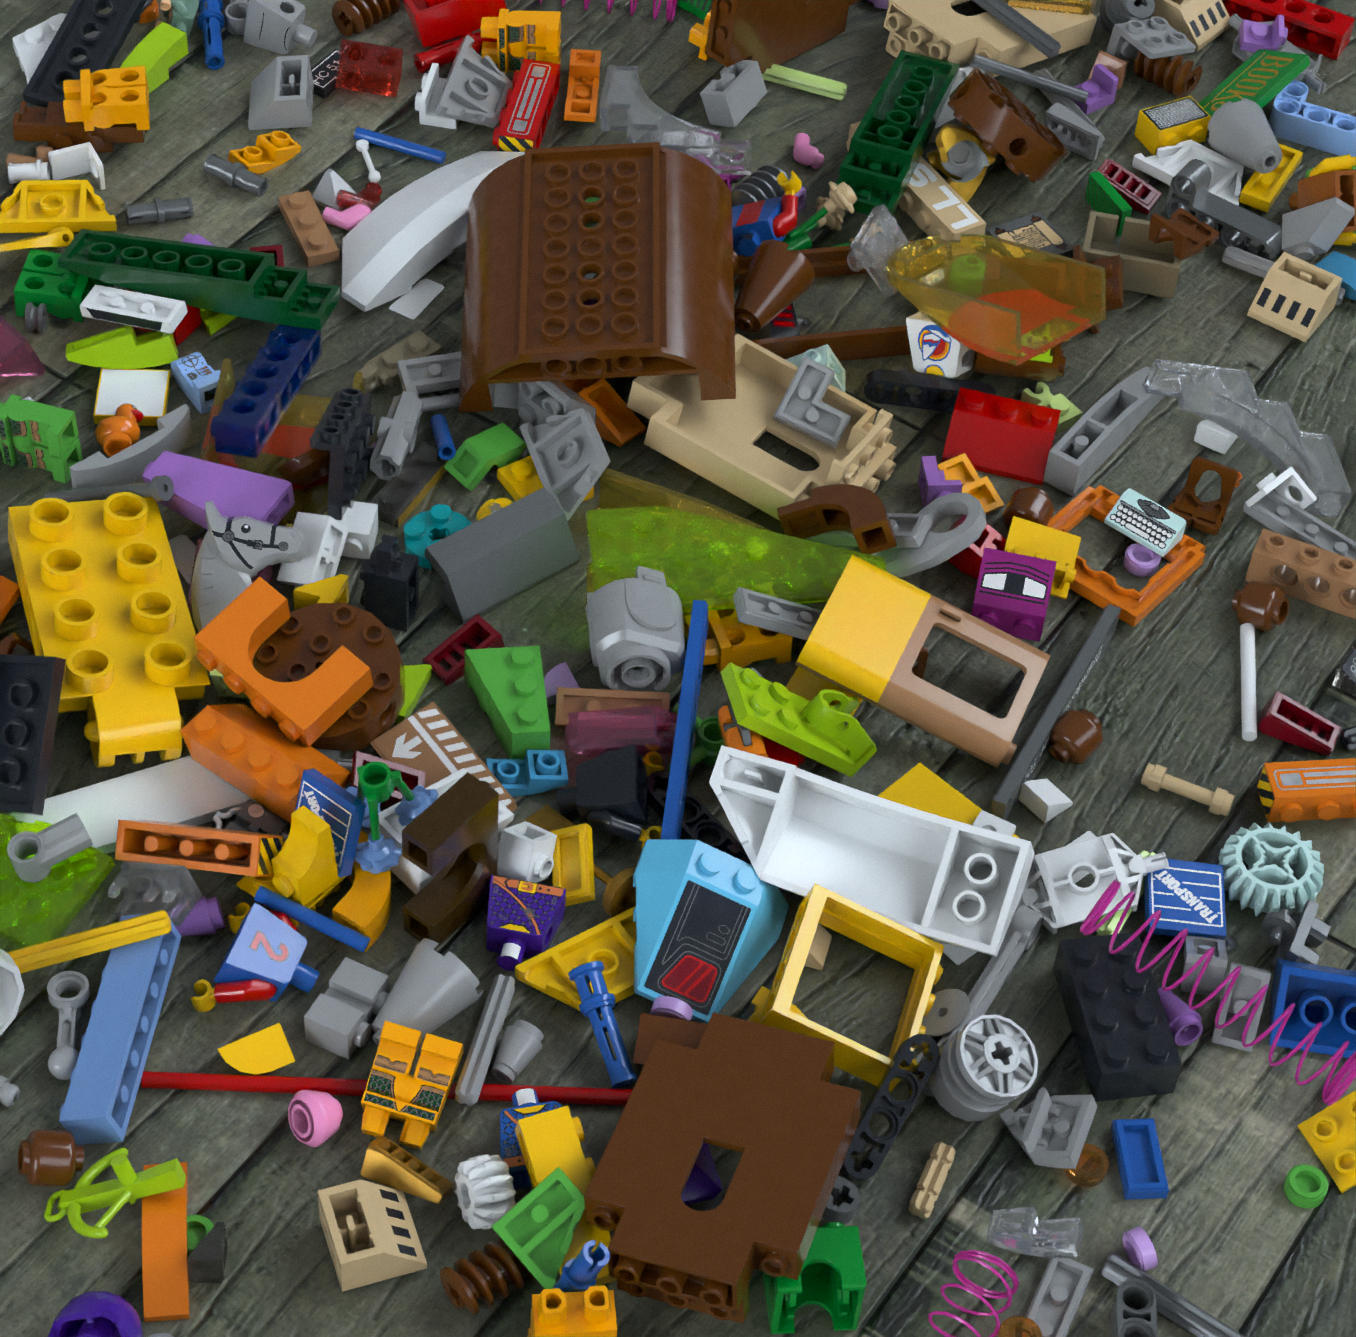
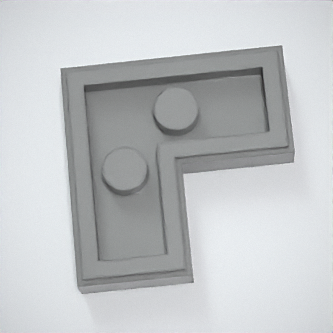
[773,356,851,449]

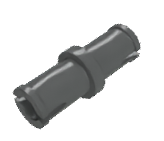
[203,153,269,197]
[124,196,194,226]

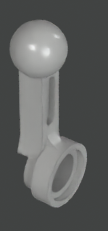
[47,971,90,1080]

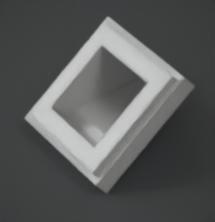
[312,168,356,211]

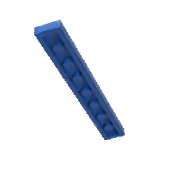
[661,600,709,840]

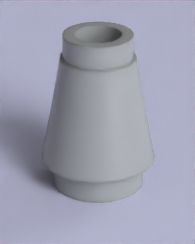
[490,1020,544,1084]

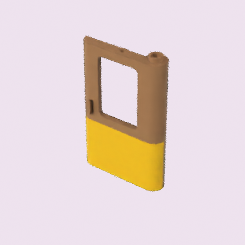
[795,554,1050,768]

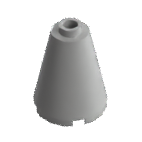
[1207,98,1282,173]
[371,938,483,1046]

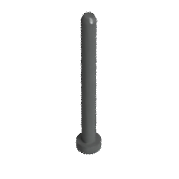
[43,475,174,502]

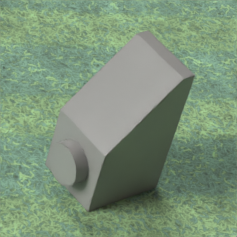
[1282,197,1355,261]

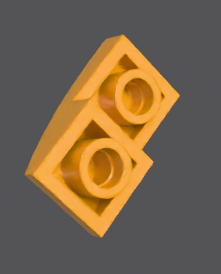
[228,130,301,175]

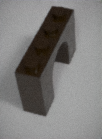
[402,772,499,950]

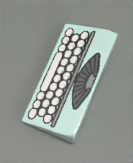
[1104,488,1187,557]

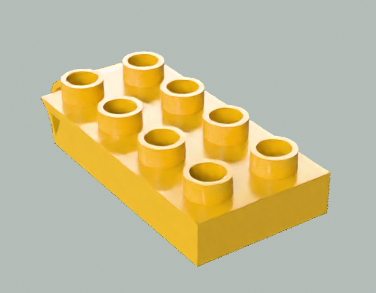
[8,492,210,768]

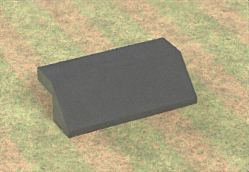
[424,487,580,624]

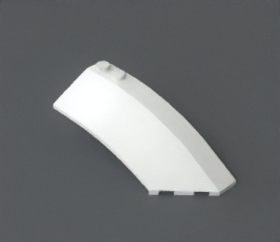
[341,151,525,312]
[709,745,1035,957]

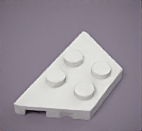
[12,13,100,84]
[1132,140,1244,206]

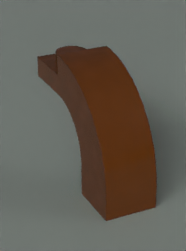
[777,484,897,557]

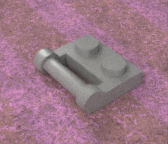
[397,352,461,412]

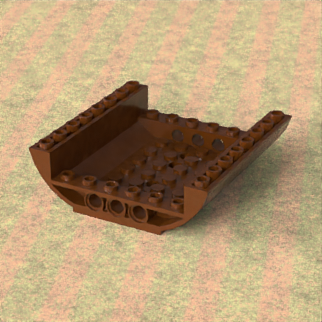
[458,142,736,413]

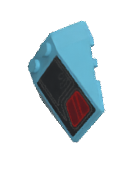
[633,839,789,1024]

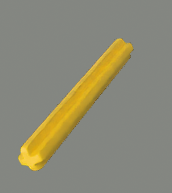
[6,910,171,974]

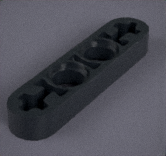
[864,369,996,413]
[647,771,751,865]
[840,1034,940,1182]

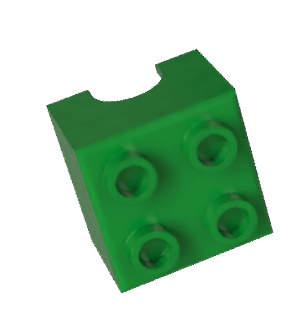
[763,1222,867,1334]

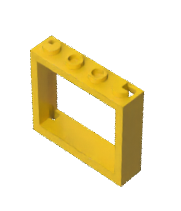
[759,883,944,1092]

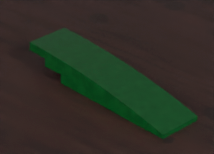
[829,50,960,221]
[57,229,341,330]

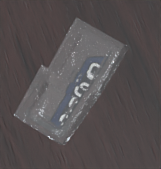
[986,1207,1084,1258]

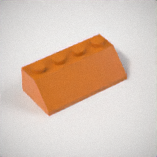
[180,704,352,824]

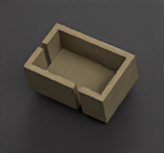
[1083,210,1181,299]

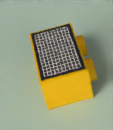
[1134,96,1211,155]

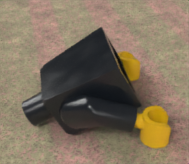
[557,744,664,849]

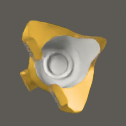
[927,124,996,202]

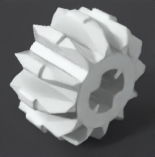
[454,1154,517,1230]

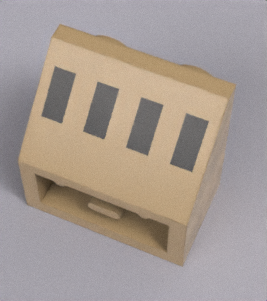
[1151,0,1231,52]
[1247,252,1343,343]
[318,1179,427,1292]

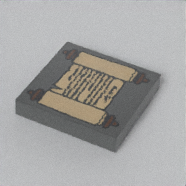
[985,211,1073,262]

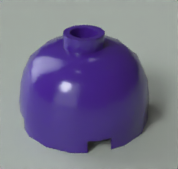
[48,1291,143,1337]

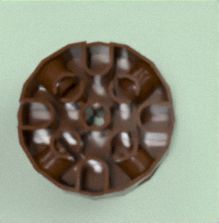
[947,67,1068,183]
[253,603,405,753]

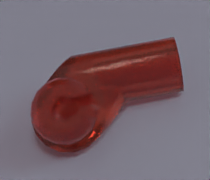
[336,182,383,209]

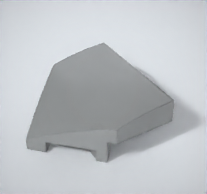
[999,1087,1098,1169]

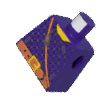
[487,875,566,971]

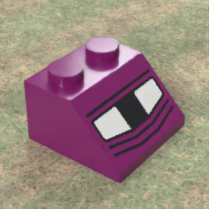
[971,547,1057,642]

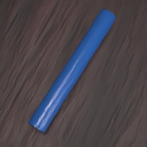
[354,127,446,164]
[254,885,371,953]

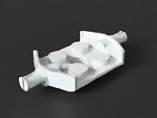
[1015,833,1169,935]

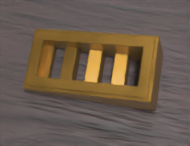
[360,1135,455,1204]

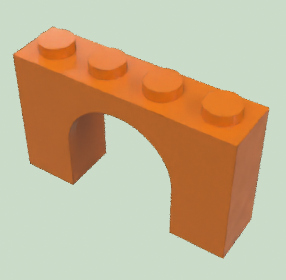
[194,577,373,747]

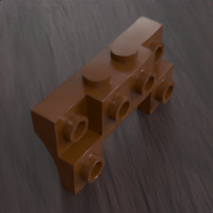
[12,101,150,153]

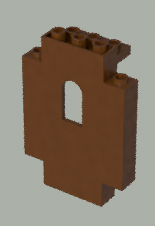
[705,0,860,74]
[584,1012,861,1324]

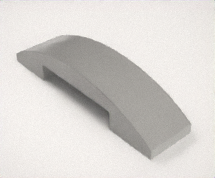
[70,404,192,489]

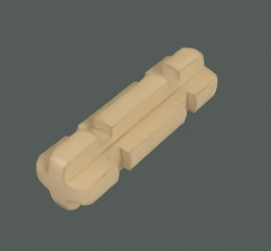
[908,1142,956,1219]

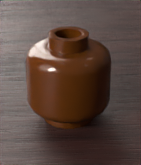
[1002,487,1054,530]
[1232,581,1289,631]
[1049,709,1103,765]
[18,1130,84,1186]

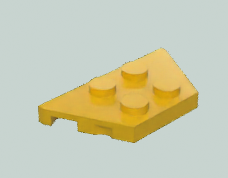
[0,180,117,233]
[515,906,636,1011]

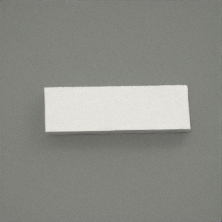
[10,755,261,870]

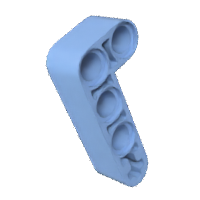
[1269,80,1356,157]

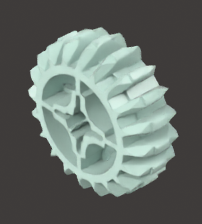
[1218,822,1324,917]

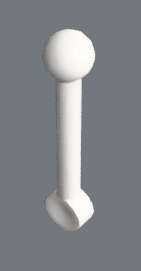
[356,139,381,183]

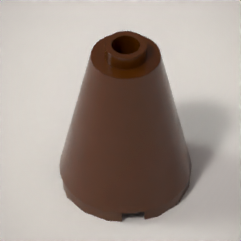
[734,239,815,332]

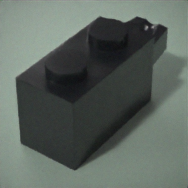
[359,534,419,632]

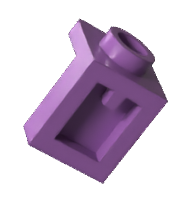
[1239,14,1288,53]
[1073,63,1118,115]
[918,456,962,508]

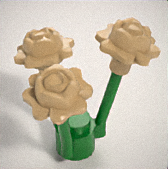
[783,181,883,251]

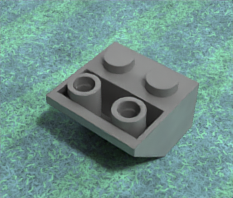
[248,55,314,130]
[518,380,596,426]

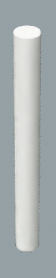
[1240,623,1257,741]

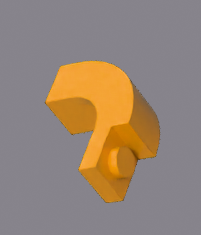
[332,830,391,952]

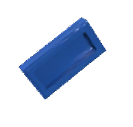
[1111,1118,1169,1200]

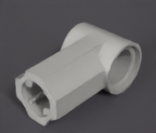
[7,813,93,883]

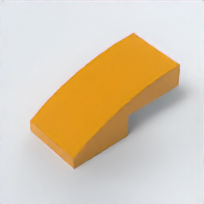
[937,453,1005,514]

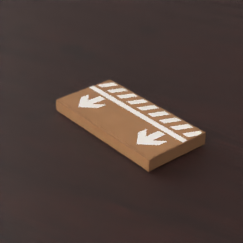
[370,701,518,812]

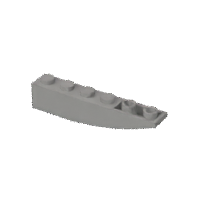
[1043,366,1176,496]

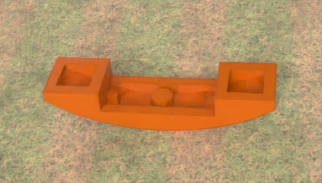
[564,49,601,122]
[142,1162,190,1322]

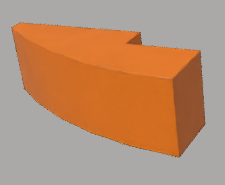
[560,378,647,447]

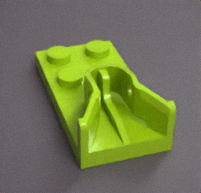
[721,662,877,777]

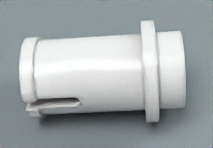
[8,159,51,184]

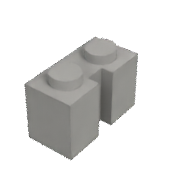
[700,60,767,128]
[304,957,389,1060]

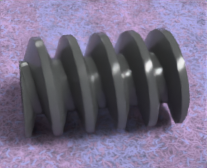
[1100,0,1155,33]
[731,164,789,207]

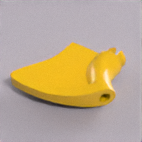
[0,226,74,252]

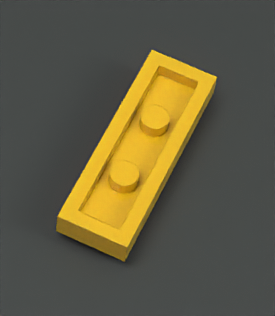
[1239,143,1304,213]

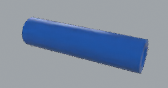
[430,414,456,460]

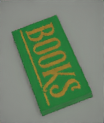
[1198,49,1310,117]

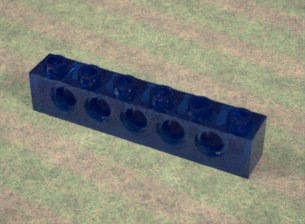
[210,324,322,458]

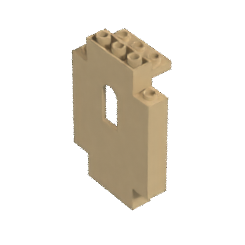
[883,0,1097,78]
[627,333,897,520]

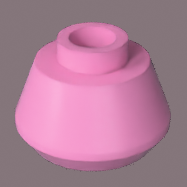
[288,1090,343,1147]

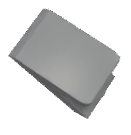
[1180,935,1228,996]
[1211,962,1271,1052]

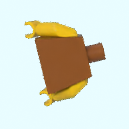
[1289,154,1356,246]

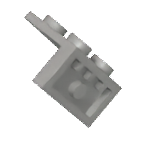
[1106,16,1196,60]

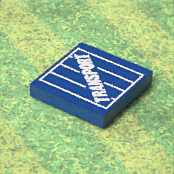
[295,768,366,877]
[1144,856,1226,940]

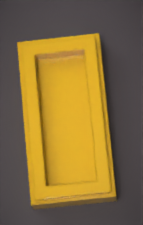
[550,823,595,906]

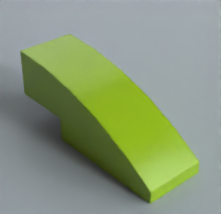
[120,22,188,93]
[66,325,179,369]

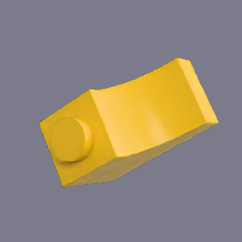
[271,805,339,906]

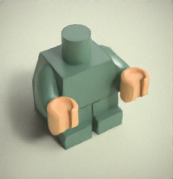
[154,0,199,37]

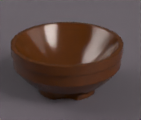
[276,449,330,488]

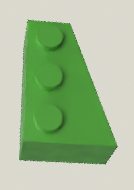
[465,646,550,759]

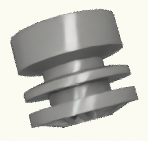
[928,1014,1038,1122]

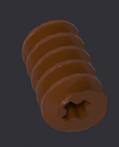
[331,0,400,37]
[1134,51,1202,99]
[440,1238,536,1315]

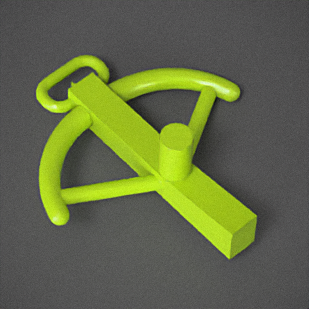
[44,1147,186,1239]

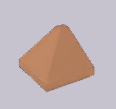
[1087,51,1127,89]

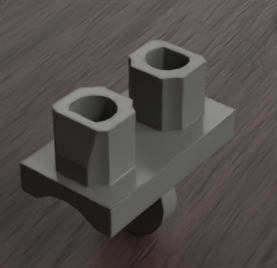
[1262,899,1331,971]

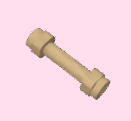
[1141,763,1235,817]

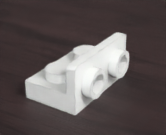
[415,63,459,129]

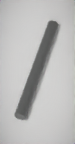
[971,54,1089,103]

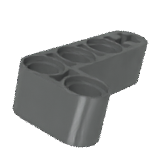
[1165,159,1282,261]

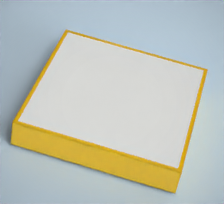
[93,368,171,426]

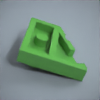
[491,1167,585,1289]

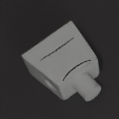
[243,0,318,55]

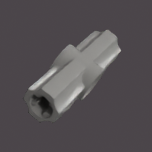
[370,391,423,480]

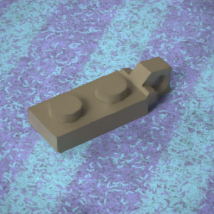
[356,330,442,394]

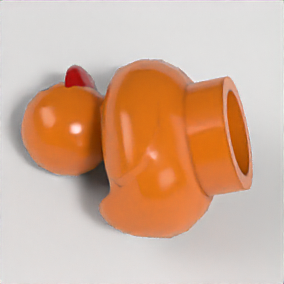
[95,403,144,457]

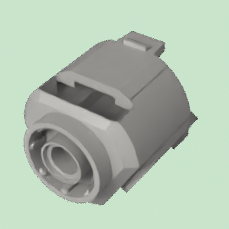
[585,565,686,692]

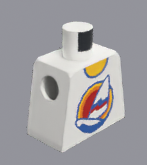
[906,310,975,393]

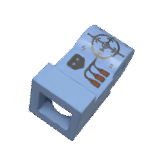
[171,352,228,415]

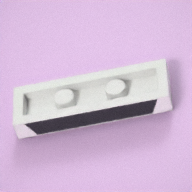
[79,284,188,334]

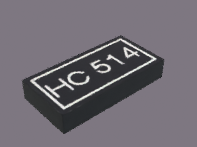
[311,48,361,98]

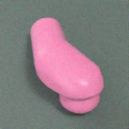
[793,133,825,169]
[322,204,372,231]

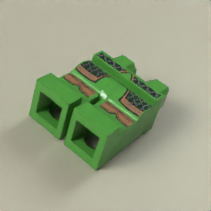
[0,394,83,484]

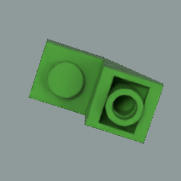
[444,422,527,491]

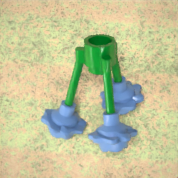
[346,761,439,874]

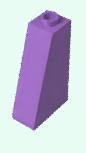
[142,451,295,530]

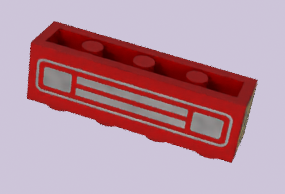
[492,58,560,152]

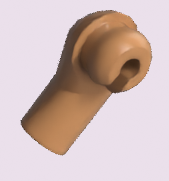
[6,145,54,169]

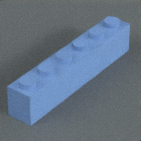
[59,913,182,1145]

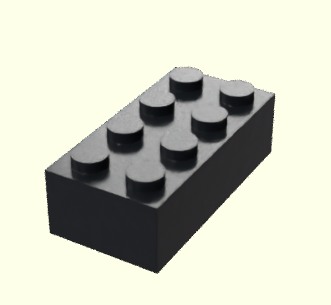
[1053,932,1182,1102]

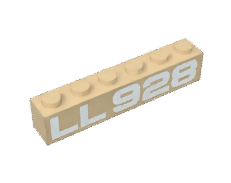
[846,121,986,259]

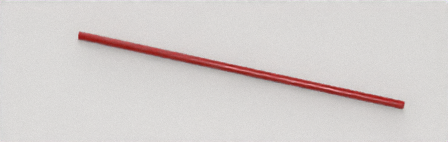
[141,1071,633,1106]

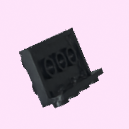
[310,388,376,520]
[0,654,66,816]

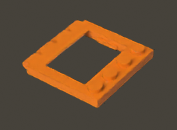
[1047,485,1206,627]

